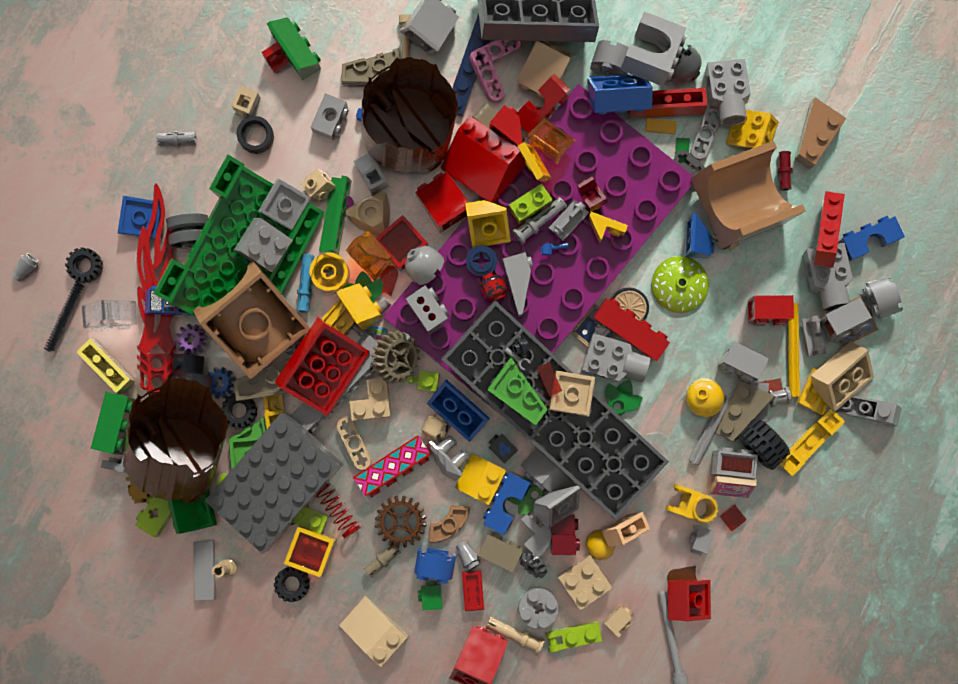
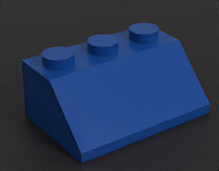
[587,74,653,114]
[426,379,490,442]

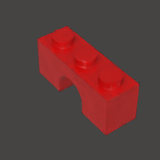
[518,74,571,133]

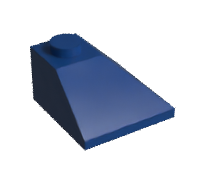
[685,213,715,259]

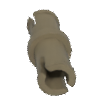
[364,544,401,578]

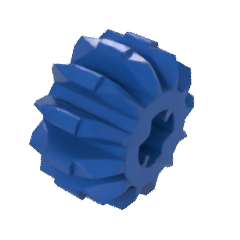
[207,367,237,399]

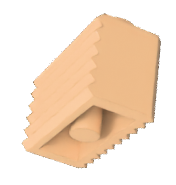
[602,512,649,547]

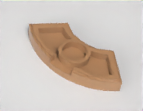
[429,505,470,543]

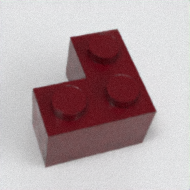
[551,514,580,555]

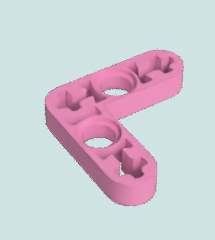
[470,40,521,102]

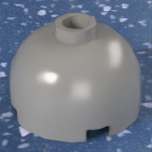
[405,246,444,285]

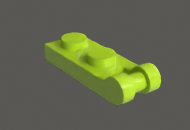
[545,621,602,652]

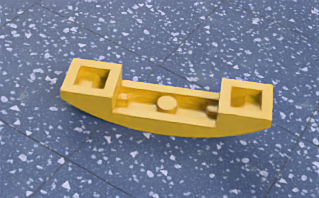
[779,409,845,477]

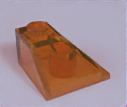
[346,231,393,280]

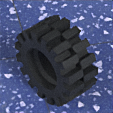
[65,247,103,283]
[221,393,257,428]
[273,566,310,602]

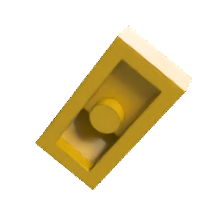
[589,212,628,243]

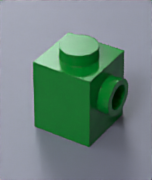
[418,581,443,610]

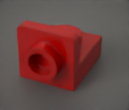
[261,42,290,73]

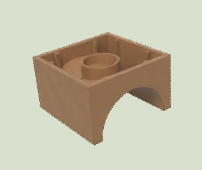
[691,141,806,249]
[193,261,310,379]

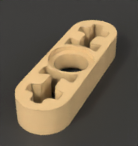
[337,418,371,470]

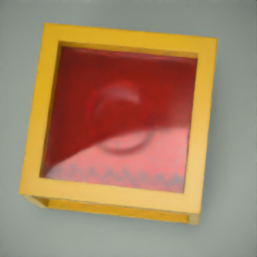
[284,526,337,578]

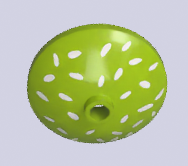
[651,256,709,313]

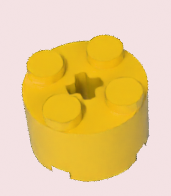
[309,253,350,294]

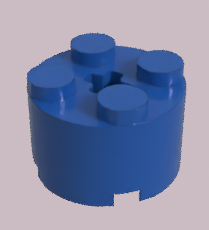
[414,548,456,584]

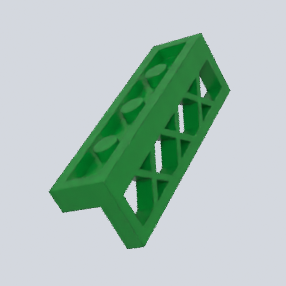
[319,175,352,255]

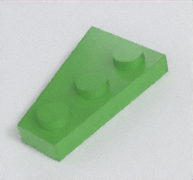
[487,358,547,425]

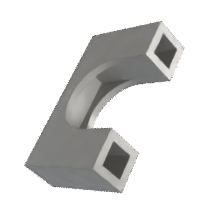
[620,11,687,86]

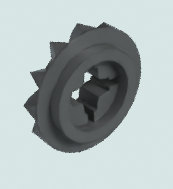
[519,553,547,578]

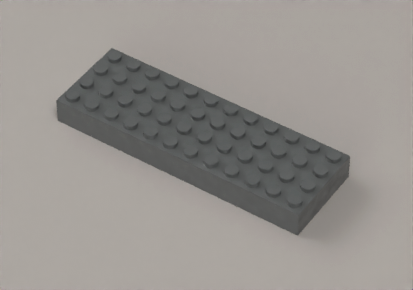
[441,301,669,520]

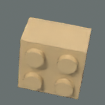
[557,554,612,610]

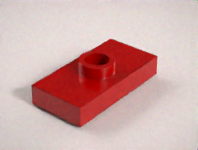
[462,570,484,611]

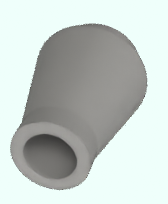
[11,253,38,281]
[456,541,481,571]

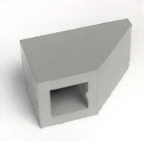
[353,153,388,194]

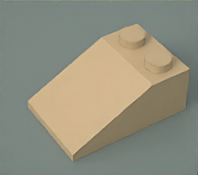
[339,596,408,667]

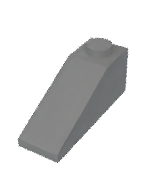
[503,252,533,317]

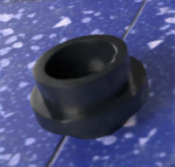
[512,338,530,358]

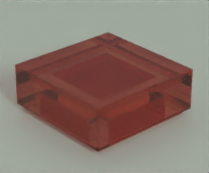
[719,504,747,532]

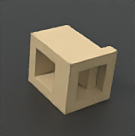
[231,86,261,118]
[603,605,634,638]

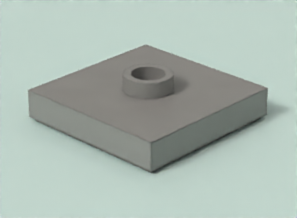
[258,178,311,231]

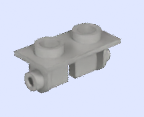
[549,200,589,241]
[801,315,826,356]

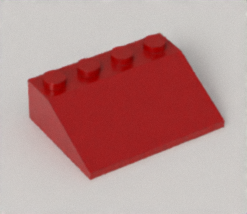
[440,116,526,203]
[275,317,370,416]

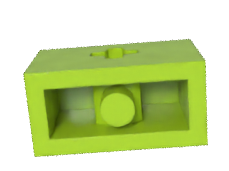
[509,184,552,225]
[135,495,172,538]

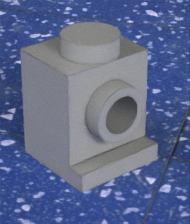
[689,525,715,556]

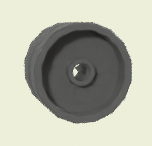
[166,213,208,249]

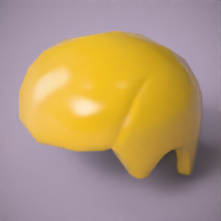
[586,529,616,561]

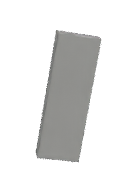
[193,541,215,601]

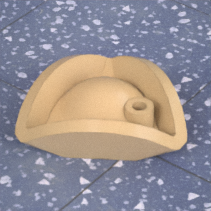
[346,191,390,236]

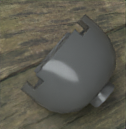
[671,45,702,83]

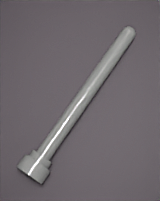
[658,591,689,684]

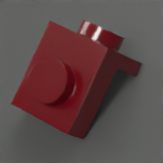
[577,177,608,212]

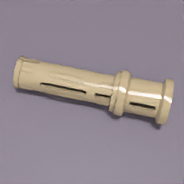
[212,559,237,578]
[486,617,545,656]

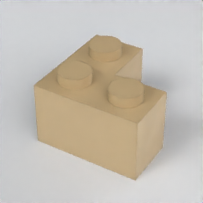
[349,378,392,421]

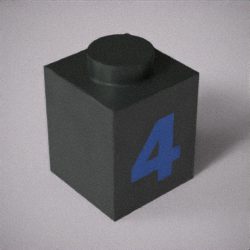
[488,434,518,464]

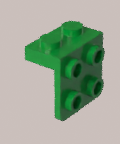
[168,488,217,534]

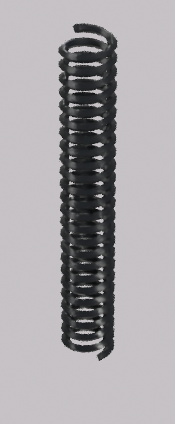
[43,281,84,352]

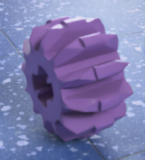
[175,324,208,355]

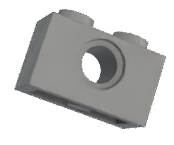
[310,93,349,140]

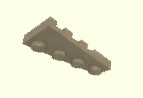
[233,358,290,401]

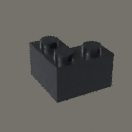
[171,354,213,392]

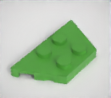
[229,418,267,470]

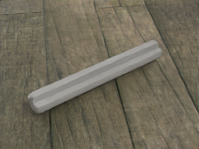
[689,395,731,466]

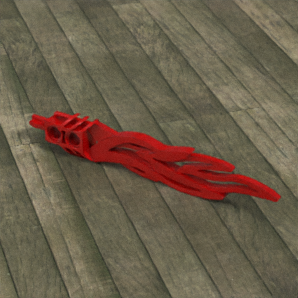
[136,183,176,395]

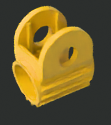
[665,484,719,524]

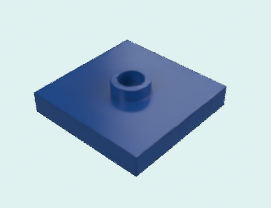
[117,196,160,240]

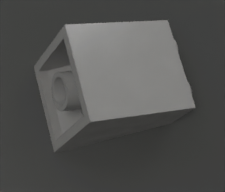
[399,0,459,54]

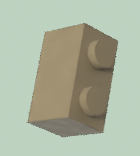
[477,532,523,573]

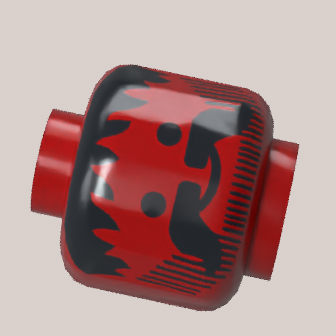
[479,273,508,302]

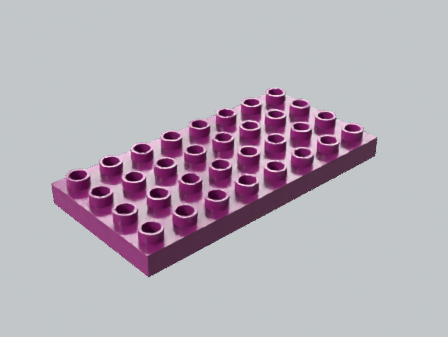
[383,84,694,415]

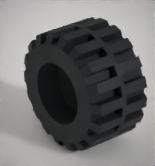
[739,418,791,470]

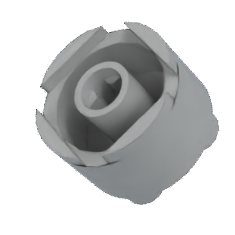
[590,40,629,76]
[862,275,903,319]
[519,587,558,629]

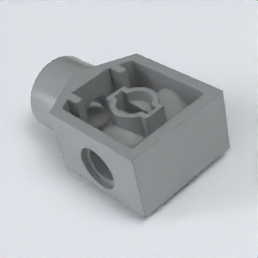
[705,59,751,126]
[802,243,853,311]
[581,333,650,383]

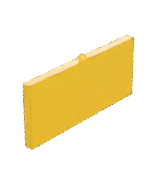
[645,118,677,134]

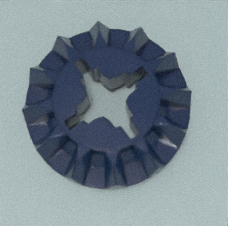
[466,245,497,277]

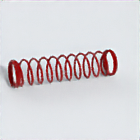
[316,482,361,539]

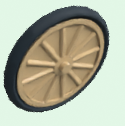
[612,287,649,322]

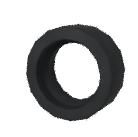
[236,115,274,154]

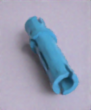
[296,254,315,312]

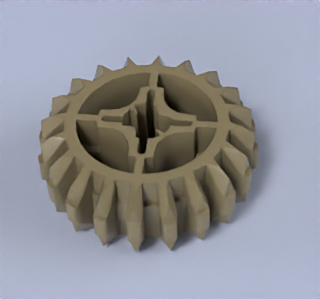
[371,331,421,384]

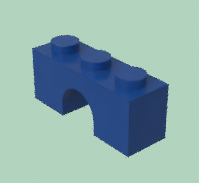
[838,216,905,261]
[483,471,532,535]

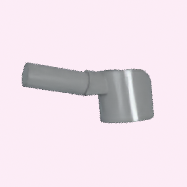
[504,348,531,370]

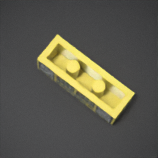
[77,338,135,394]

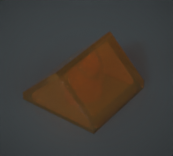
[527,118,576,164]

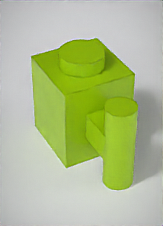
[405,370,440,393]

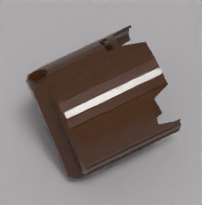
[361,57,458,173]
[123,377,228,504]

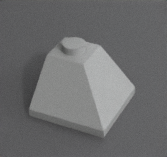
[534,485,580,529]

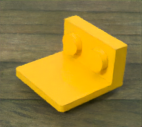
[726,110,779,149]

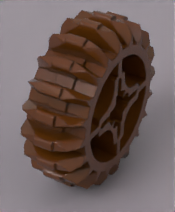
[375,495,427,548]

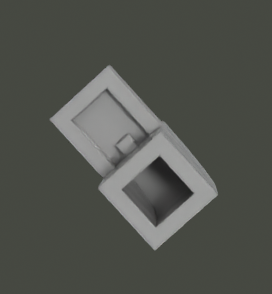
[521,514,552,557]

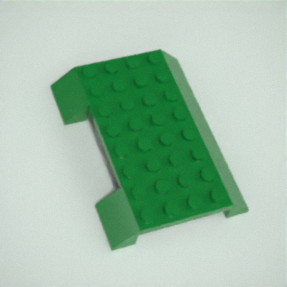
[153,154,324,317]

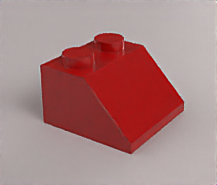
[489,105,522,147]
[667,580,711,622]

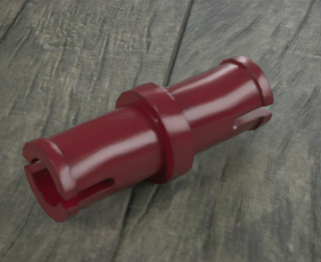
[777,151,793,191]

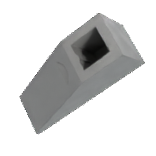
[835,396,902,426]

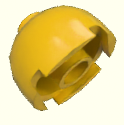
[686,379,725,418]

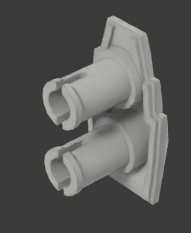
[427,435,470,481]

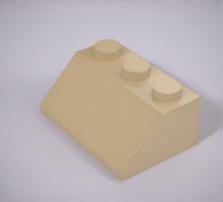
[811,341,874,412]

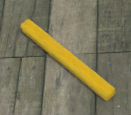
[788,303,800,397]

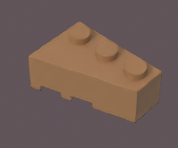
[795,97,847,169]

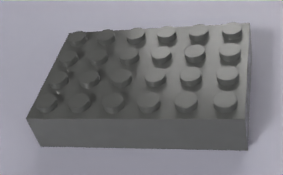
[478,0,599,42]
[205,412,344,554]

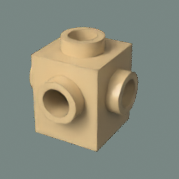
[301,169,336,202]

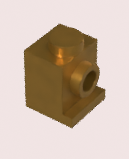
[126,477,150,504]

